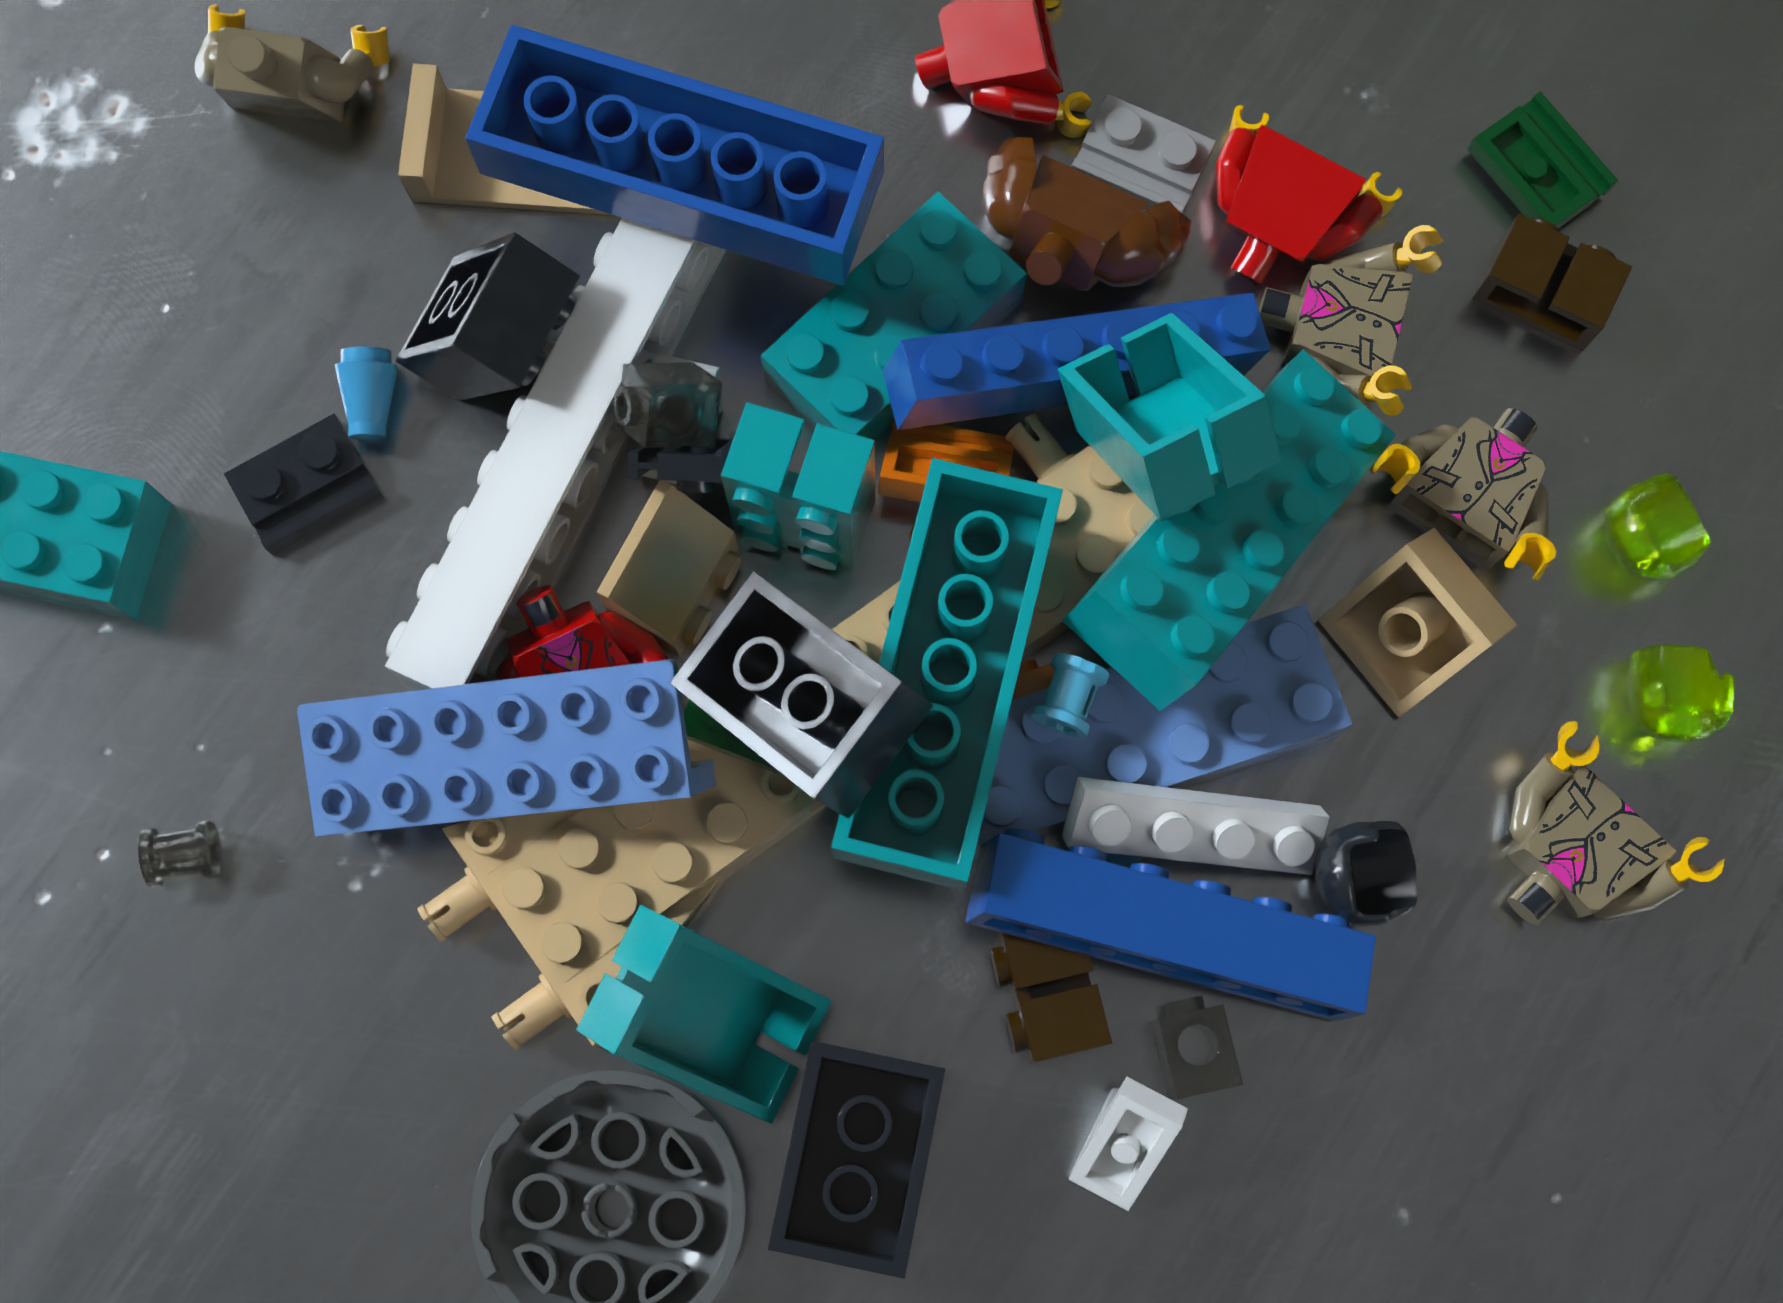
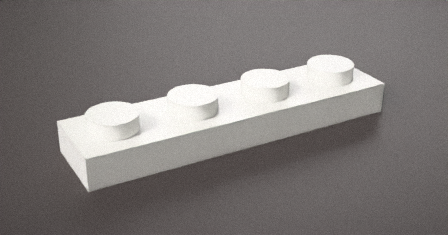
[1062,777,1330,875]

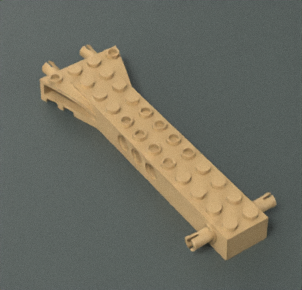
[417,413,1154,1051]

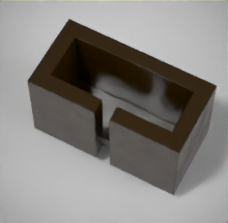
[1472,213,1633,351]
[990,932,1113,1064]

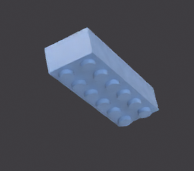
[975,604,1353,859]

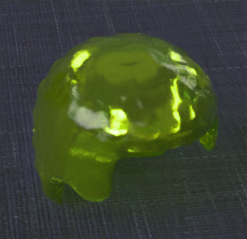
[1603,473,1711,581]
[1624,644,1735,743]

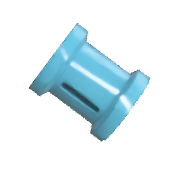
[1031,653,1110,738]

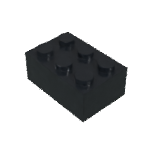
[395,232,580,401]
[670,571,933,819]
[768,1041,946,1279]

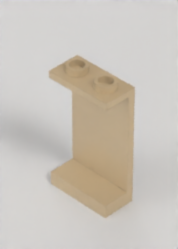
[398,63,612,215]

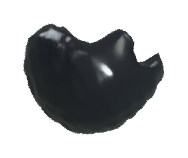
[1315,821,1417,927]

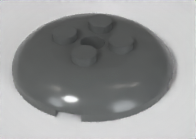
[470,1070,746,1303]

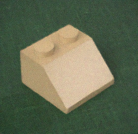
[597,480,742,657]
[1318,527,1517,718]

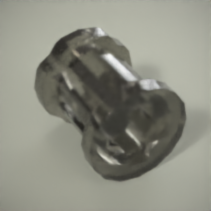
[138,820,222,887]

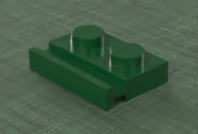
[1467,91,1619,228]

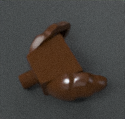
[982,137,1191,291]

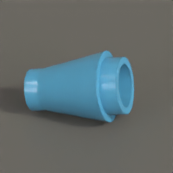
[335,346,398,440]

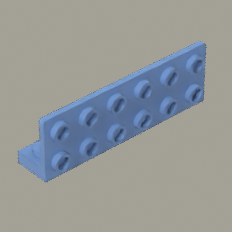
[297,659,716,837]

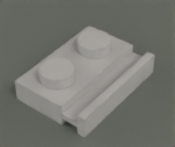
[1071,93,1216,213]

